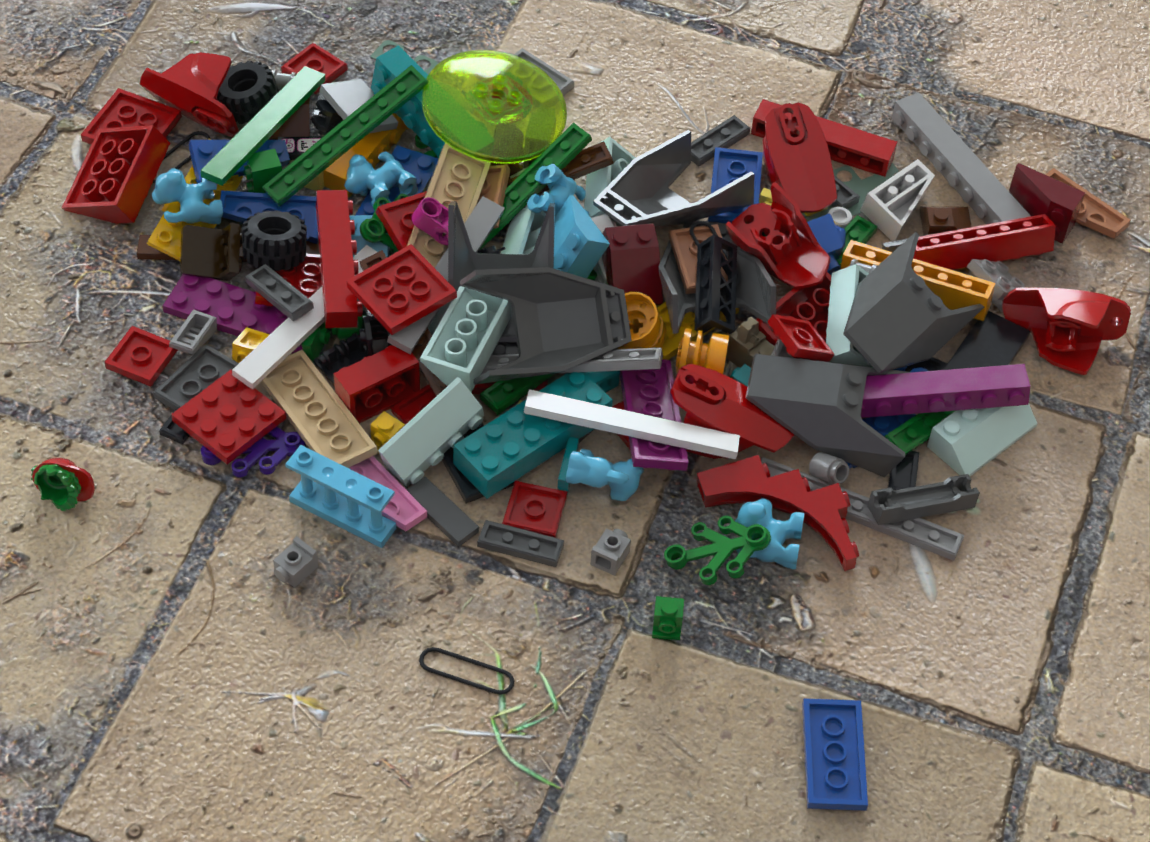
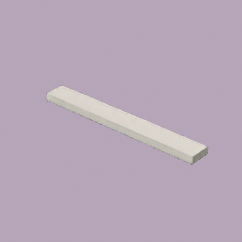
[232,245,377,389]
[524,389,740,459]

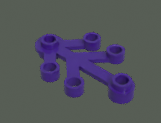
[201,426,306,477]

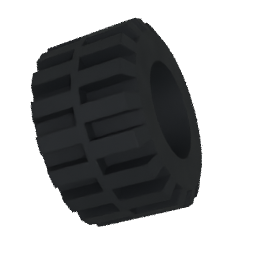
[217,61,279,124]
[242,210,307,271]

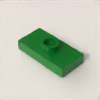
[301,322,332,363]

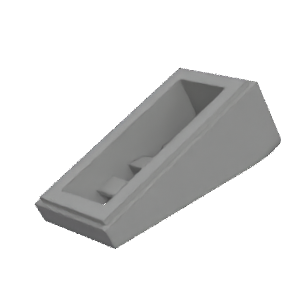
[169,310,217,355]

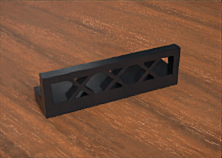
[694,234,737,334]

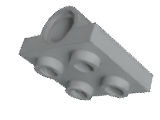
[967,259,1025,312]

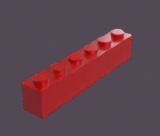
[751,99,897,177]
[316,190,362,328]
[913,214,1056,270]

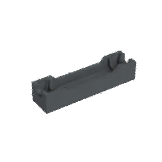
[867,474,980,525]

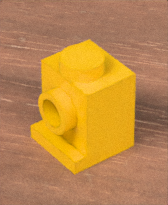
[370,411,405,454]

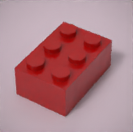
[334,345,420,424]

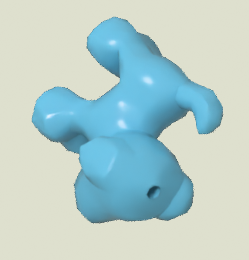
[344,151,418,206]
[527,164,590,217]
[152,168,223,224]
[566,448,644,501]
[735,498,805,570]

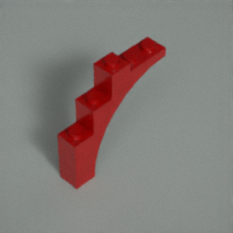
[697,455,859,571]

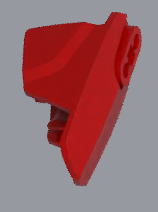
[140,52,238,137]
[762,102,837,213]
[726,182,831,289]
[1002,288,1131,375]
[671,364,794,459]

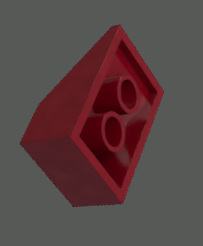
[1009,163,1085,244]
[602,223,663,306]

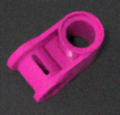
[412,197,448,245]

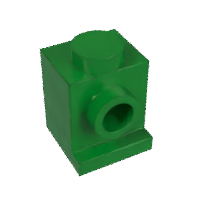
[652,596,684,640]

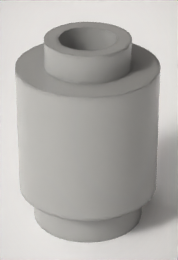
[809,452,849,484]

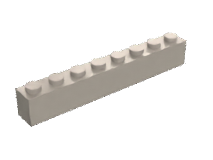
[892,92,1030,224]

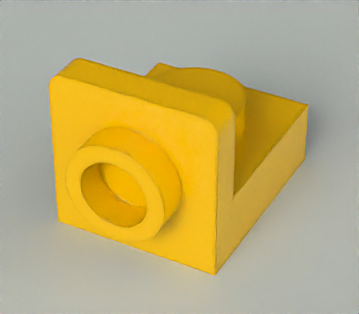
[232,327,270,363]

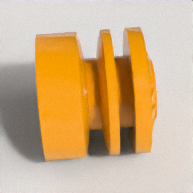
[617,292,667,349]
[675,328,729,374]

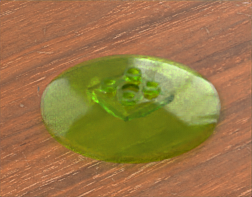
[422,50,567,164]

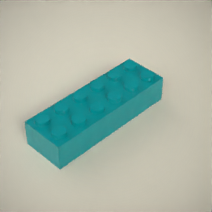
[371,45,495,161]
[453,372,613,499]

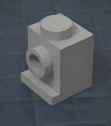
[590,528,631,576]
[273,536,318,588]

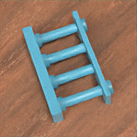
[285,445,396,548]

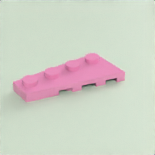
[349,456,427,532]

